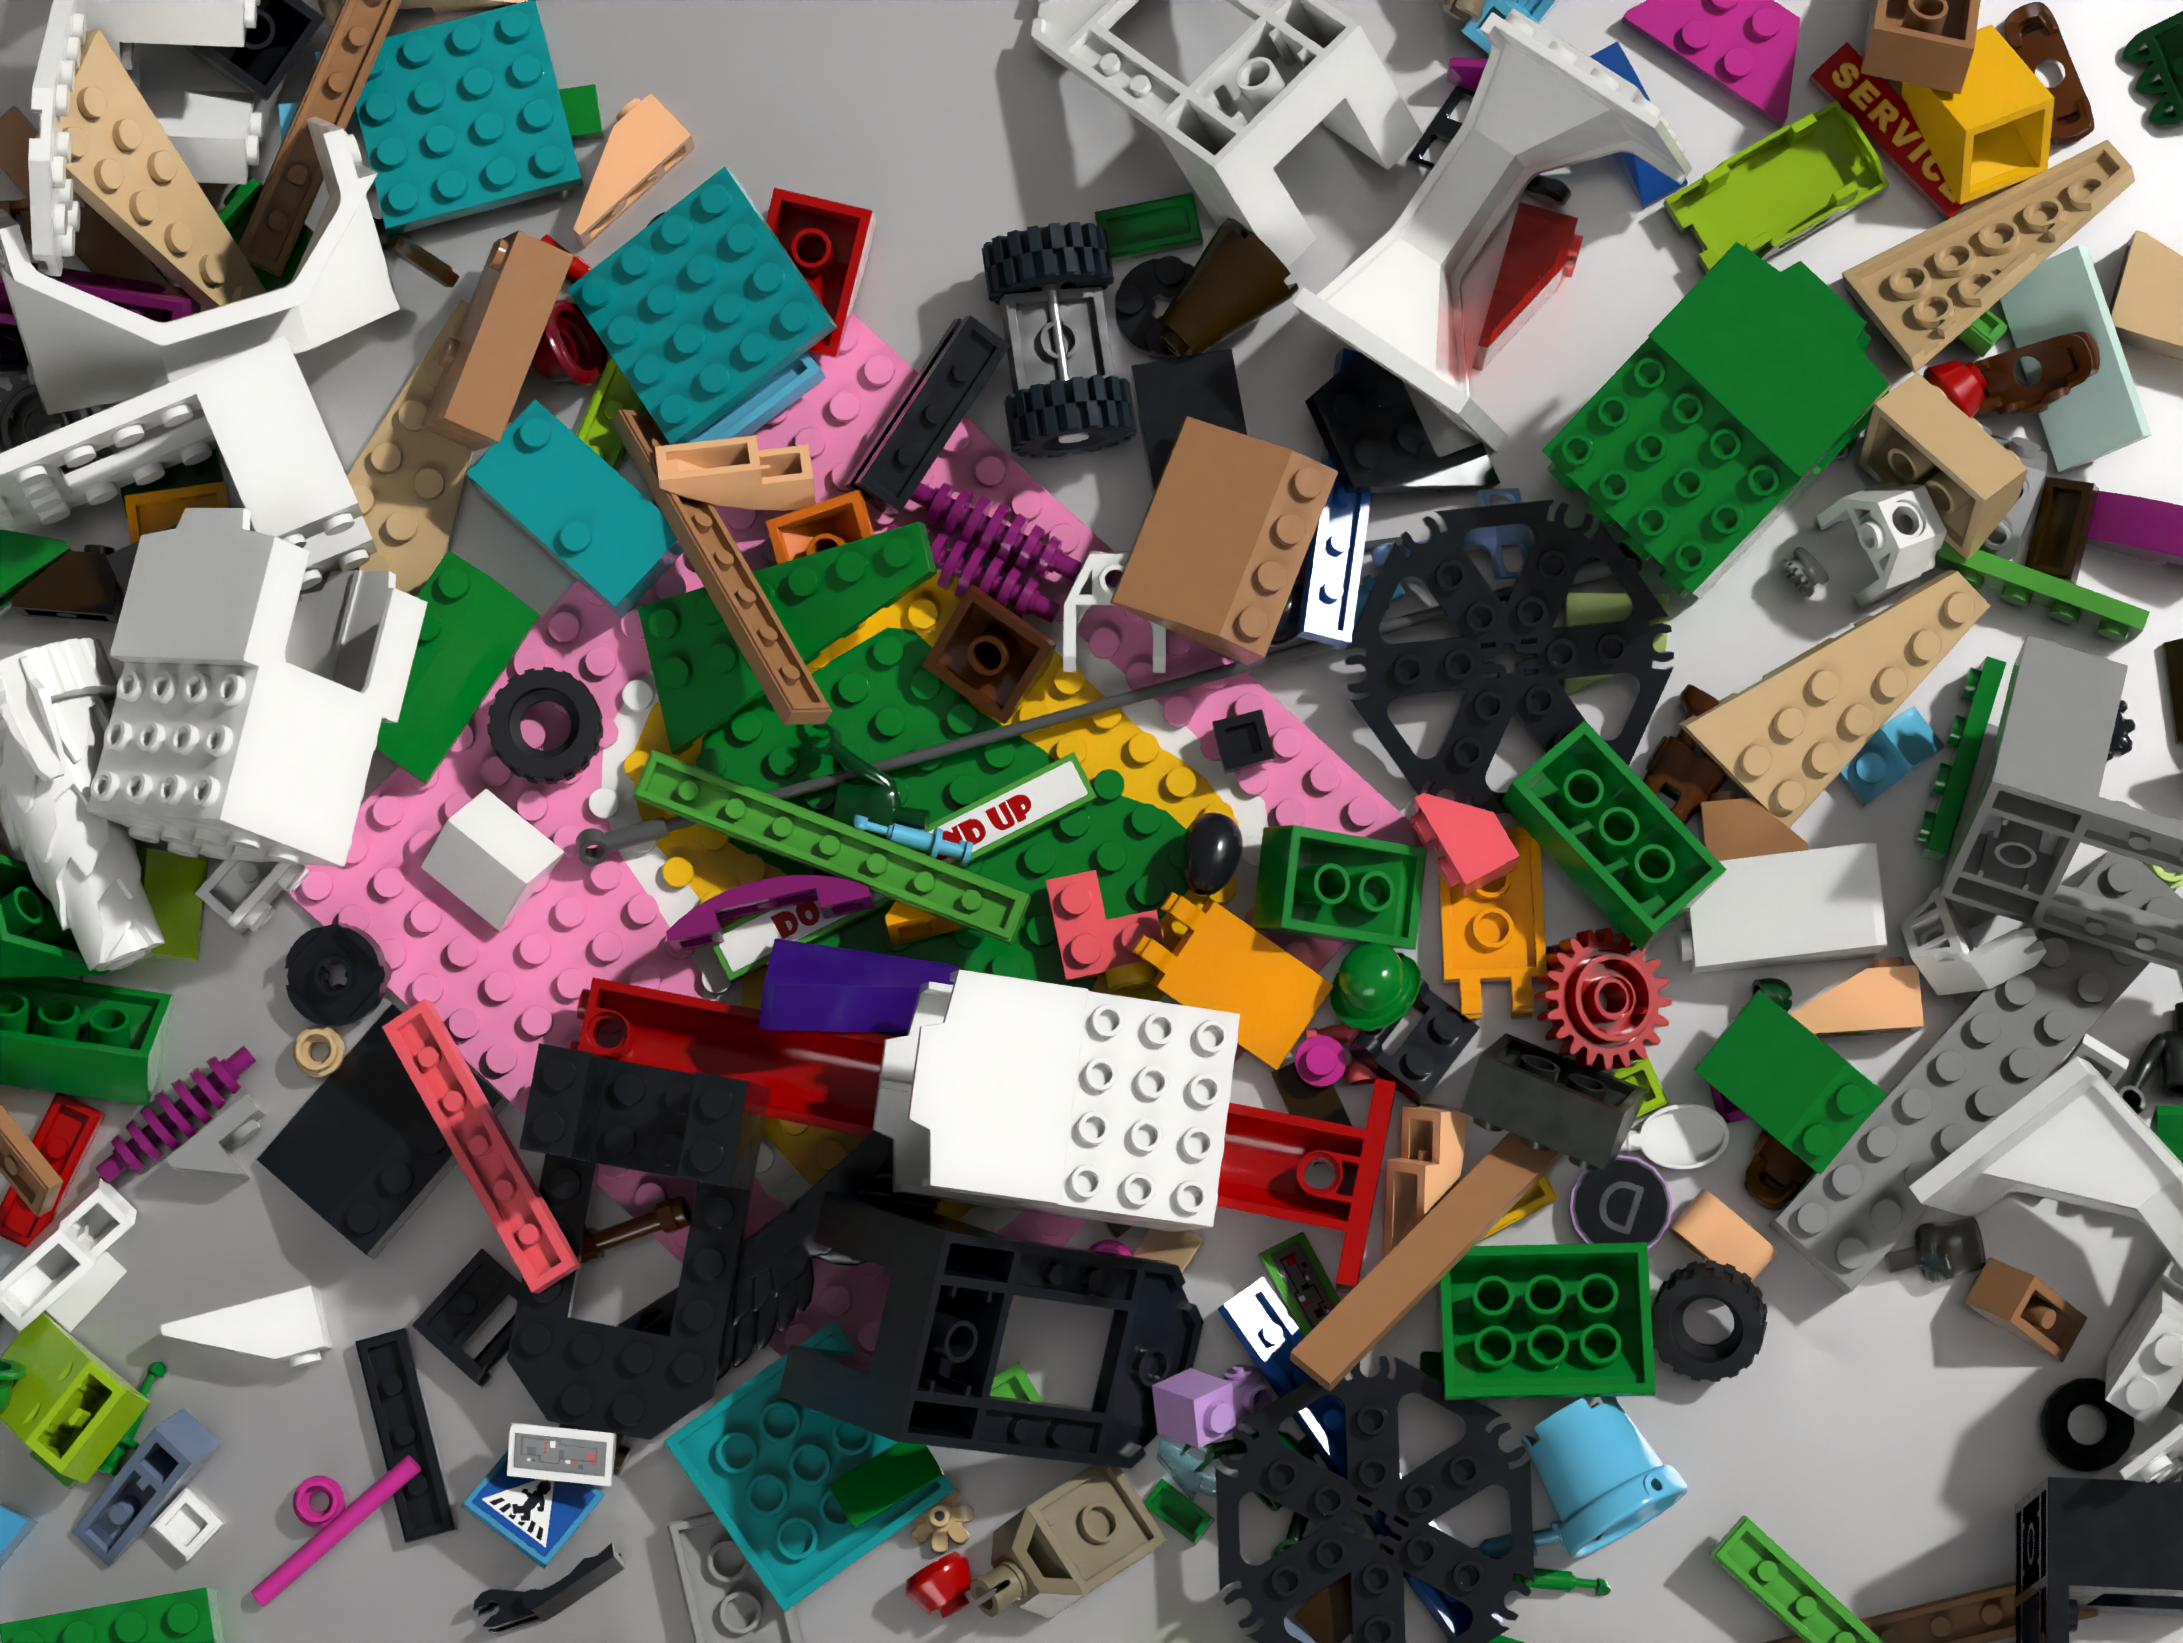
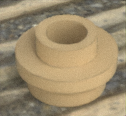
[293,1026,345,1077]

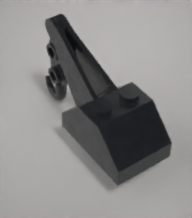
[182,0,325,101]

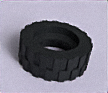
[487,667,604,785]
[1651,1260,1768,1382]

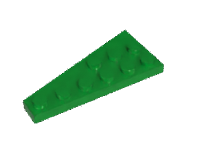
[637,521,937,755]

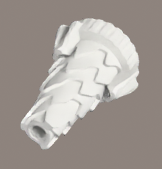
[0,638,165,972]

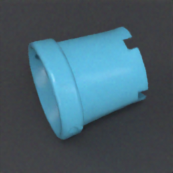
[1521,1397,1687,1558]

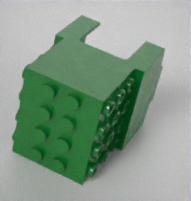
[1542,242,1891,599]

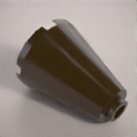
[1159,218,1299,358]

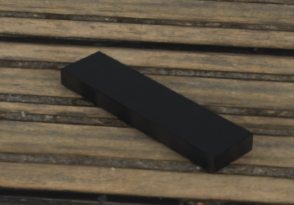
[355,1328,458,1543]

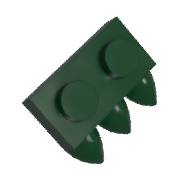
[2122,11,2183,125]

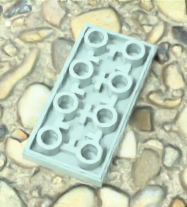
[2000,245,2152,472]

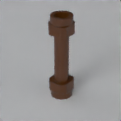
[581,1195,692,1264]

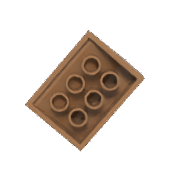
[1110,416,1338,665]

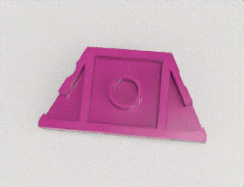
[1622,0,1800,129]

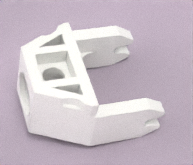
[1816,481,1947,610]
[1063,551,1166,673]
[1900,886,2046,996]

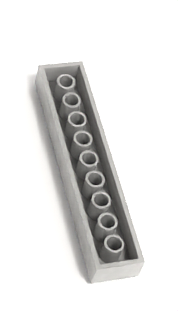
[1768,851,2183,1295]

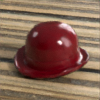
[531,300,607,385]

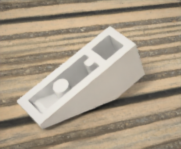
[160,1286,333,1368]

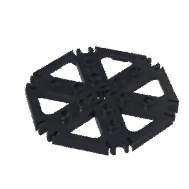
[1344,499,1674,814]
[1215,1356,1535,1643]

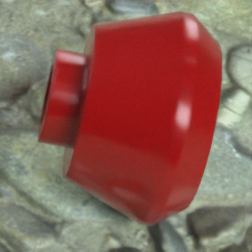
[1923,360,1987,418]
[905,1552,972,1619]

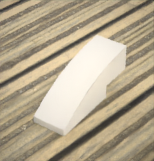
[0,1176,137,1332]

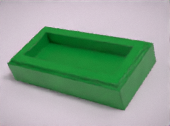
[1094,192,1203,263]

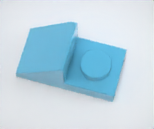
[1838,706,1945,807]

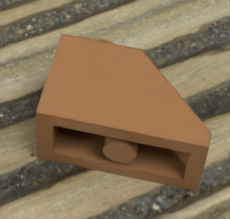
[1696,791,1809,861]
[1965,1257,2088,1362]

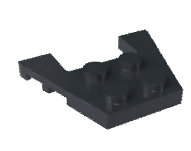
[1305,353,1500,493]

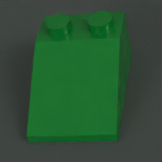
[1252,825,1427,950]
[0,855,110,978]
[1693,989,1887,1175]

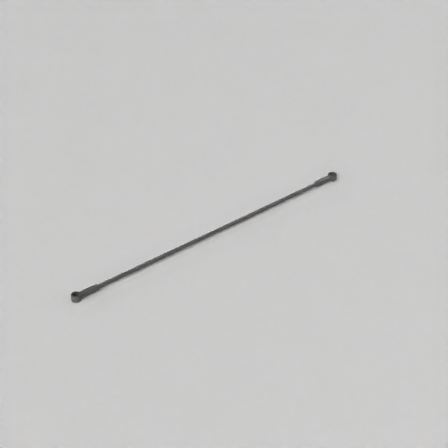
[576,543,1642,865]

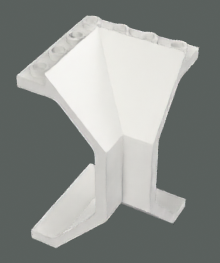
[1292,8,1692,453]
[0,117,400,415]
[1909,1056,2183,1484]

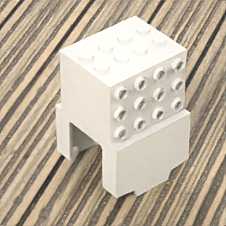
[86,508,428,867]
[872,969,1240,1232]

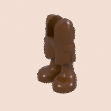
[1642,684,1727,825]

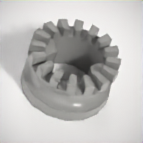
[1779,546,1829,597]

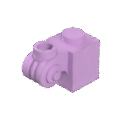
[1152,1365,1273,1448]

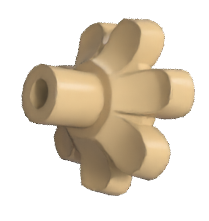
[910,1487,975,1554]

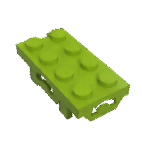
[1663,100,1890,273]

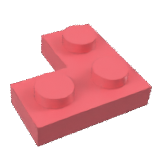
[1046,870,1164,983]

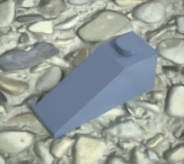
[72,1408,221,1567]

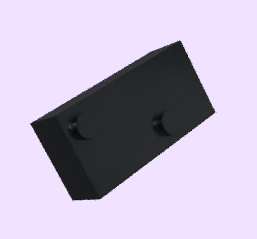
[1131,348,1247,496]

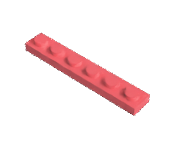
[382,999,581,1294]

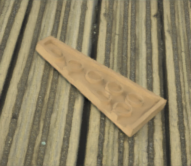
[328,299,473,597]

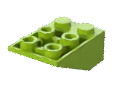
[0,1312,151,1485]

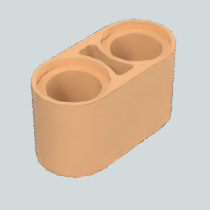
[1669,1189,1777,1283]

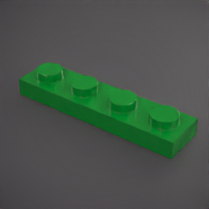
[1916,656,2007,862]

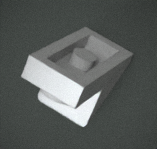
[164,1094,266,1179]

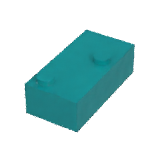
[466,399,684,619]

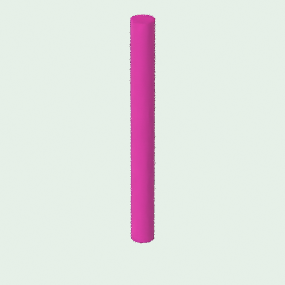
[251,1455,421,1607]

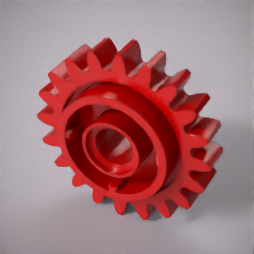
[1534,928,1672,1071]

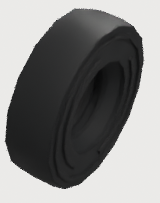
[2040,1378,2135,1471]

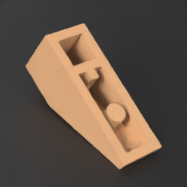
[573,92,695,248]
[1790,957,1924,1039]

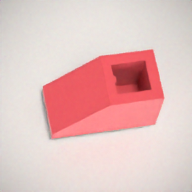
[1410,793,1520,897]

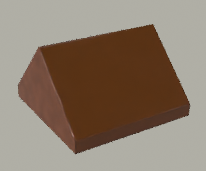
[922,585,1056,724]

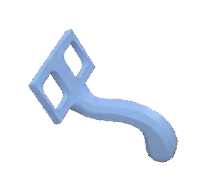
[1371,488,1531,580]

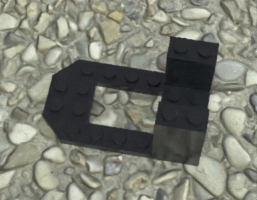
[507,1043,771,1440]
[778,1191,1204,1469]
[2014,1477,2183,1643]

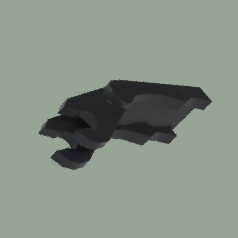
[473,1543,625,1634]

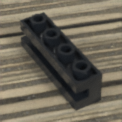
[844,315,1011,515]

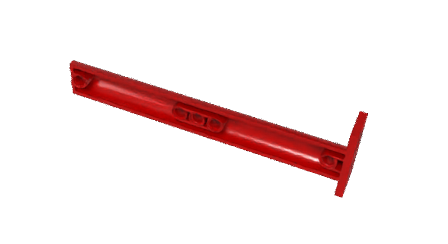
[569,977,1396,1293]

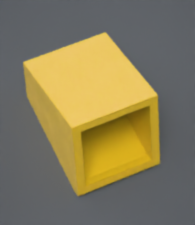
[1901,24,2055,205]

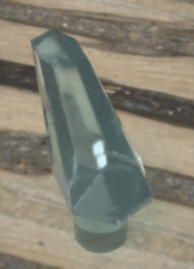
[1156,1438,1216,1501]

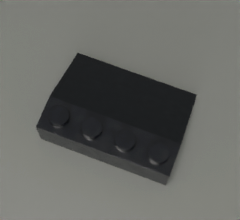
[257,1004,509,1259]

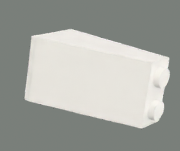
[1678,842,1887,973]

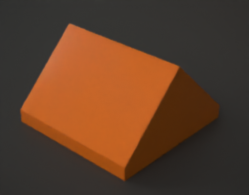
[766,489,874,564]

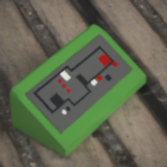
[1258,1232,1341,1337]

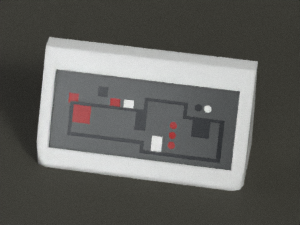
[507,1423,617,1487]

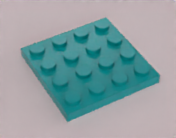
[355,0,584,236]
[567,166,837,445]
[664,1319,955,1613]

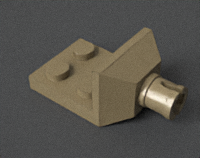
[970,1464,1168,1619]

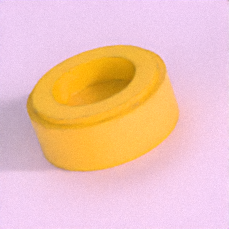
[1104,961,1157,993]

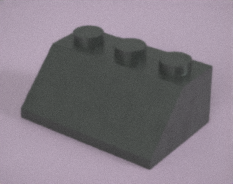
[1460,1033,1648,1170]

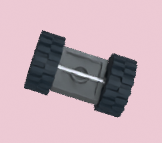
[981,222,1137,458]

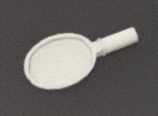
[1619,1103,1730,1169]

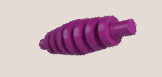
[909,482,1083,581]
[887,524,1060,623]
[96,1045,257,1184]

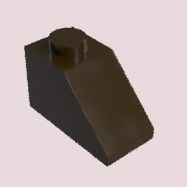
[11,545,125,624]

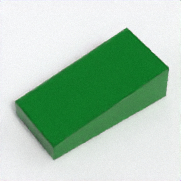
[1143,1479,1215,1545]

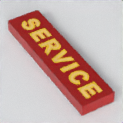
[1809,42,1970,220]

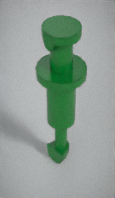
[97,1362,165,1478]
[1512,1568,1611,1596]

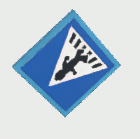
[461,1450,604,1569]

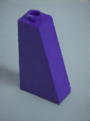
[758,938,959,1033]

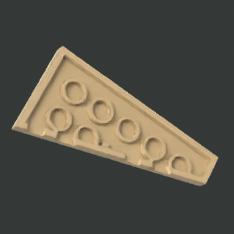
[36,28,267,310]
[1842,139,2135,373]
[1678,569,1991,828]

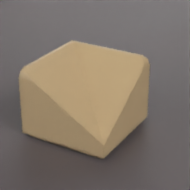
[1132,1229,1204,1274]

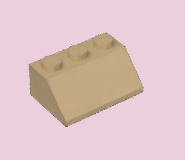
[1858,372,2028,560]

